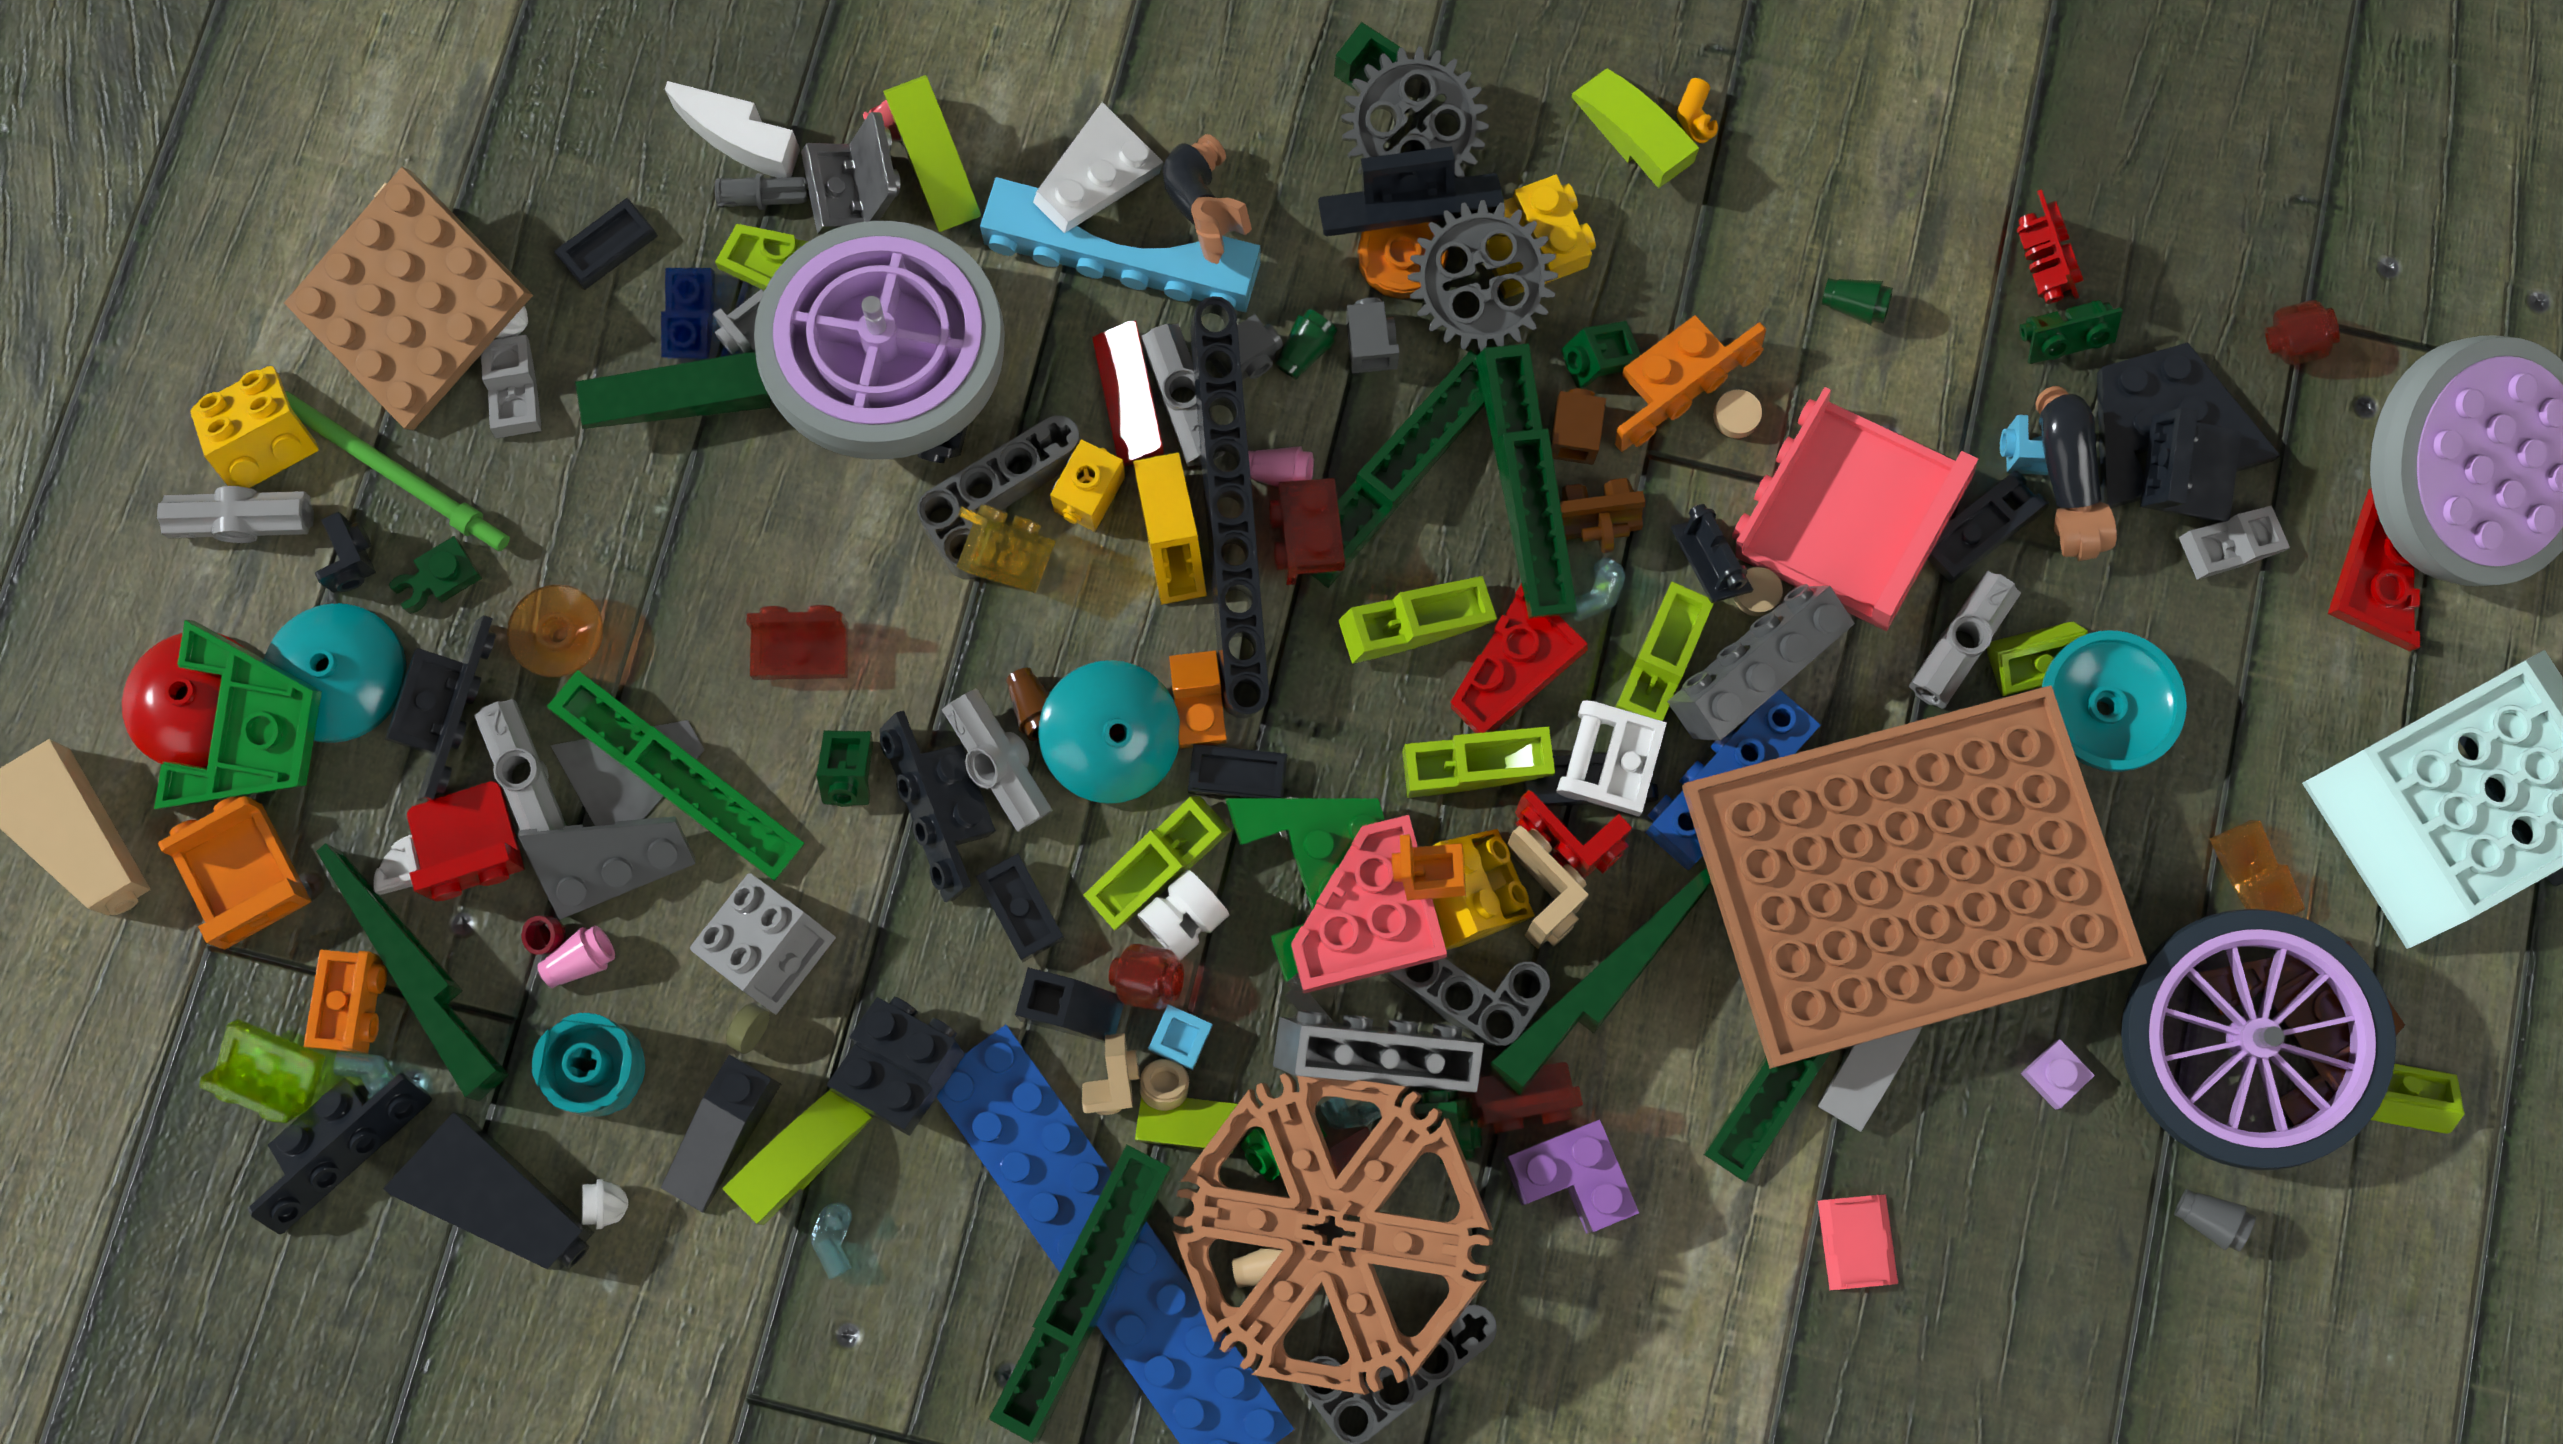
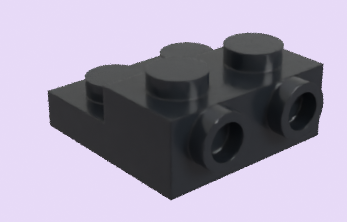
[827,996,965,1136]

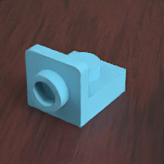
[2000,415,2049,475]

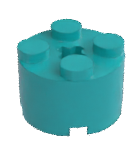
[532,1013,645,1117]

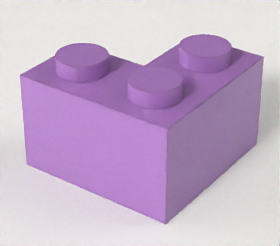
[1503,1120,1639,1234]

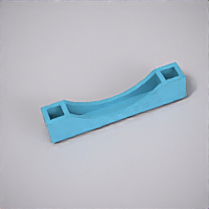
[980,177,1260,313]

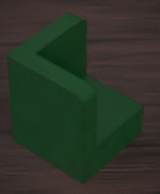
[1334,22,1405,90]

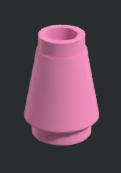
[1248,446,1314,493]
[537,926,615,988]

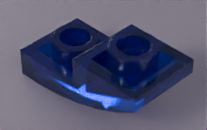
[661,268,715,359]

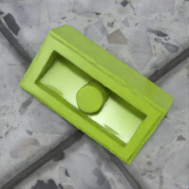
[1987,622,2088,696]
[2371,1064,2465,1134]
[1135,1097,1238,1153]

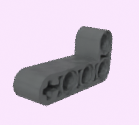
[917,415,1081,579]
[1380,958,1550,1050]
[1301,1305,1497,1444]

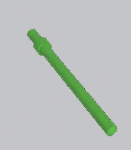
[285,391,510,552]

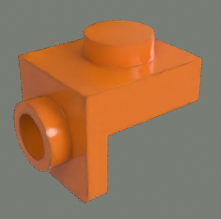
[1392,834,1466,901]

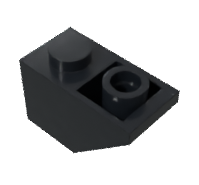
[1015,967,1126,1043]

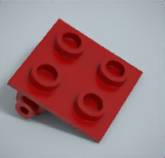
[2017,189,2084,304]

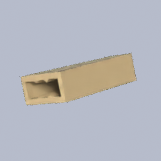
[0,739,151,916]

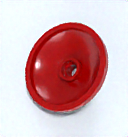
[122,633,246,768]

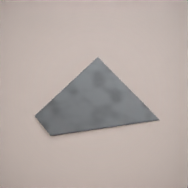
[551,720,704,826]

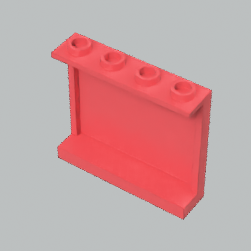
[1732,387,1978,631]

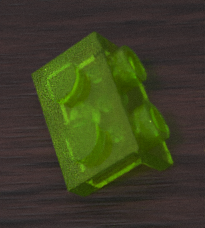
[199,1019,325,1123]

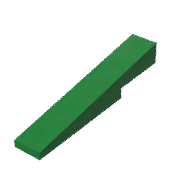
[547,670,805,882]

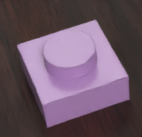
[2021,1039,2095,1110]

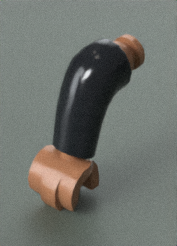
[1163,134,1252,264]
[2035,386,2117,561]

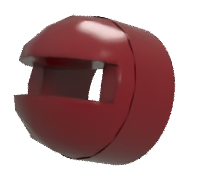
[521,916,566,955]

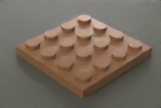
[284,167,533,431]

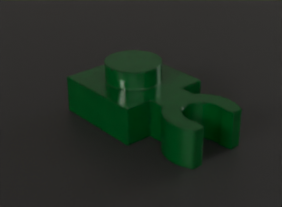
[389,536,482,614]

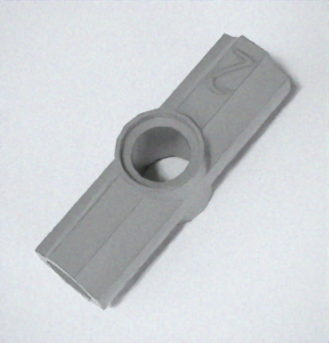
[1141,323,1225,467]
[157,486,314,543]
[1909,571,2021,709]
[942,688,1053,832]
[474,699,566,831]

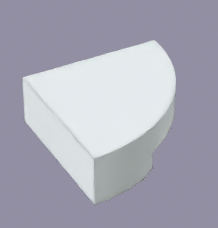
[374,834,421,895]

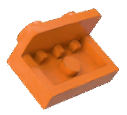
[303,950,387,1054]

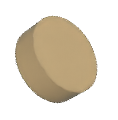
[1713,390,1762,439]
[1734,567,1783,616]
[1140,1059,1189,1111]

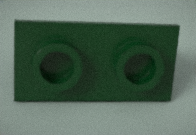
[2019,300,2123,364]

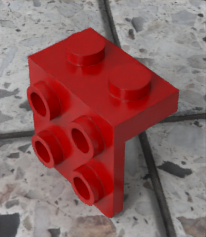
[407,781,525,902]
[1515,790,1632,879]

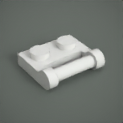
[1557,701,1667,817]

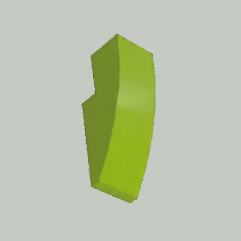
[1572,68,1699,189]
[883,75,981,232]
[1338,576,1497,664]
[1615,581,1714,721]
[1402,726,1555,798]
[1083,796,1232,931]
[722,1090,873,1225]

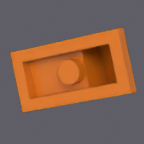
[1169,650,1227,749]

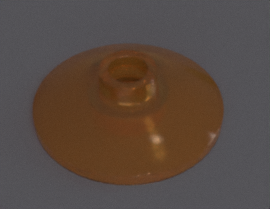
[507,585,603,677]

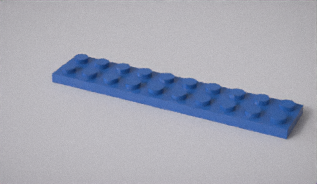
[937,1024,1294,1444]

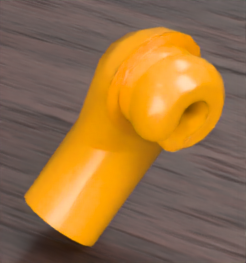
[1676,78,1718,143]

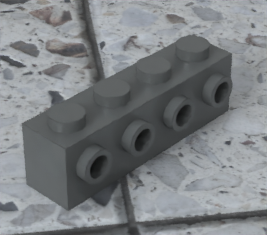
[1667,584,1855,741]
[1273,1010,1484,1092]

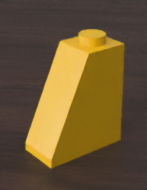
[1133,452,1207,605]

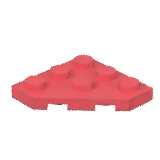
[1291,815,1447,994]

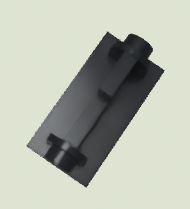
[1671,504,1754,603]

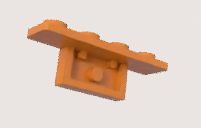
[1615,315,1766,452]

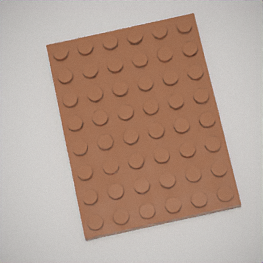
[1682,685,2147,1069]

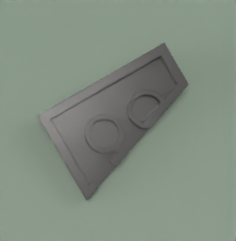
[518,816,695,920]

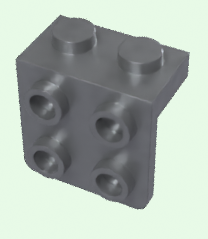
[801,112,900,235]

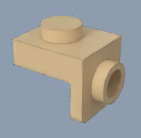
[1082,1033,1140,1115]

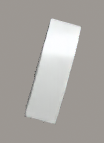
[665,81,800,178]

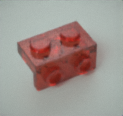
[1269,478,1345,585]
[746,605,849,680]
[1474,1062,1583,1134]

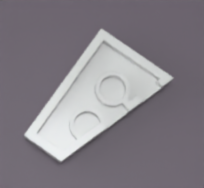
[1033,102,1164,233]

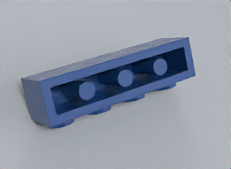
[1645,689,1821,871]

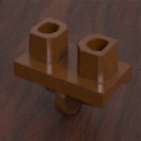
[1560,478,1646,553]

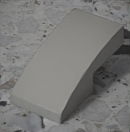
[481,335,541,439]
[2179,506,2290,580]

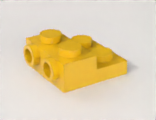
[1486,174,1596,299]

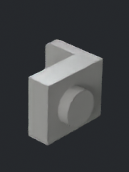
[713,289,764,354]

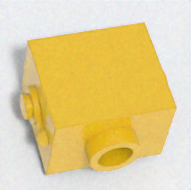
[1050,439,1125,532]

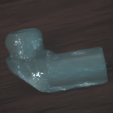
[1573,558,1625,622]
[334,1051,397,1100]
[1321,1097,1382,1130]
[811,1202,852,1280]

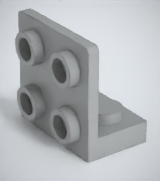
[690,874,836,1015]

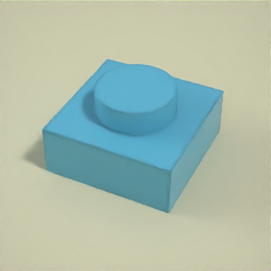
[1148,1004,1213,1070]

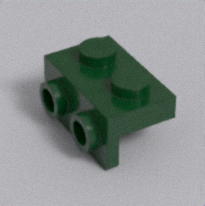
[1414,1089,1482,1164]

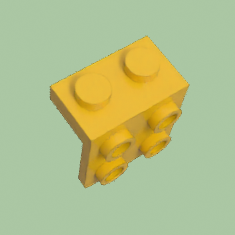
[190,366,319,488]

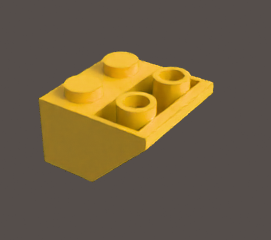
[1432,829,1535,950]

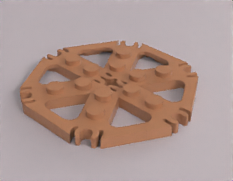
[1173,1073,1493,1395]

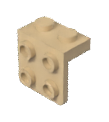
[1507,825,1589,949]

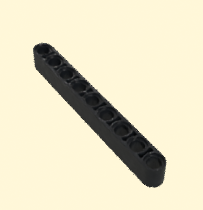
[1190,296,1269,719]

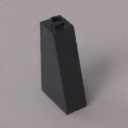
[383,1112,595,1270]

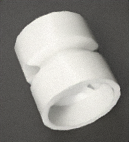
[1138,869,1229,961]

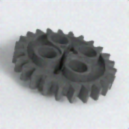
[1341,46,1489,178]
[1408,200,1558,352]

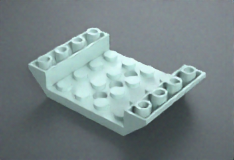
[2302,650,2563,949]

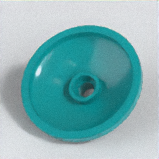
[264,603,406,743]
[2042,630,2187,772]
[1039,660,1180,803]

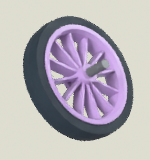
[2121,909,2396,1170]

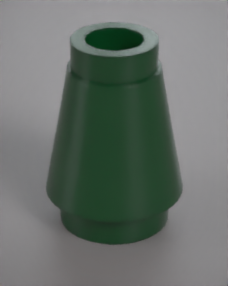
[1822,278,1893,326]
[1275,309,1338,380]

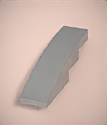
[1818,1026,1923,1132]

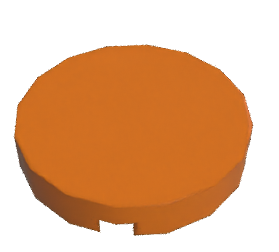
[1357,222,1448,299]

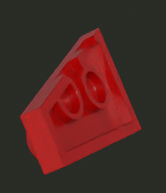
[2327,488,2420,651]
[1450,583,1588,733]

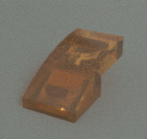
[2210,820,2305,915]

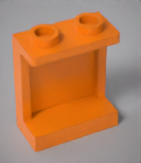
[158,796,312,950]

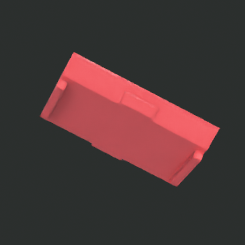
[1818,1194,1898,1290]

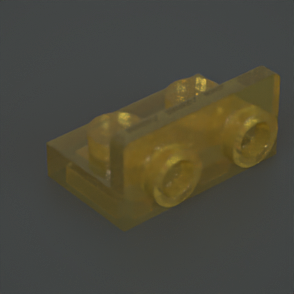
[956,504,1056,593]

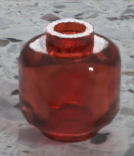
[2265,300,2340,366]
[1109,944,1184,1010]

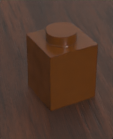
[1550,388,1606,465]

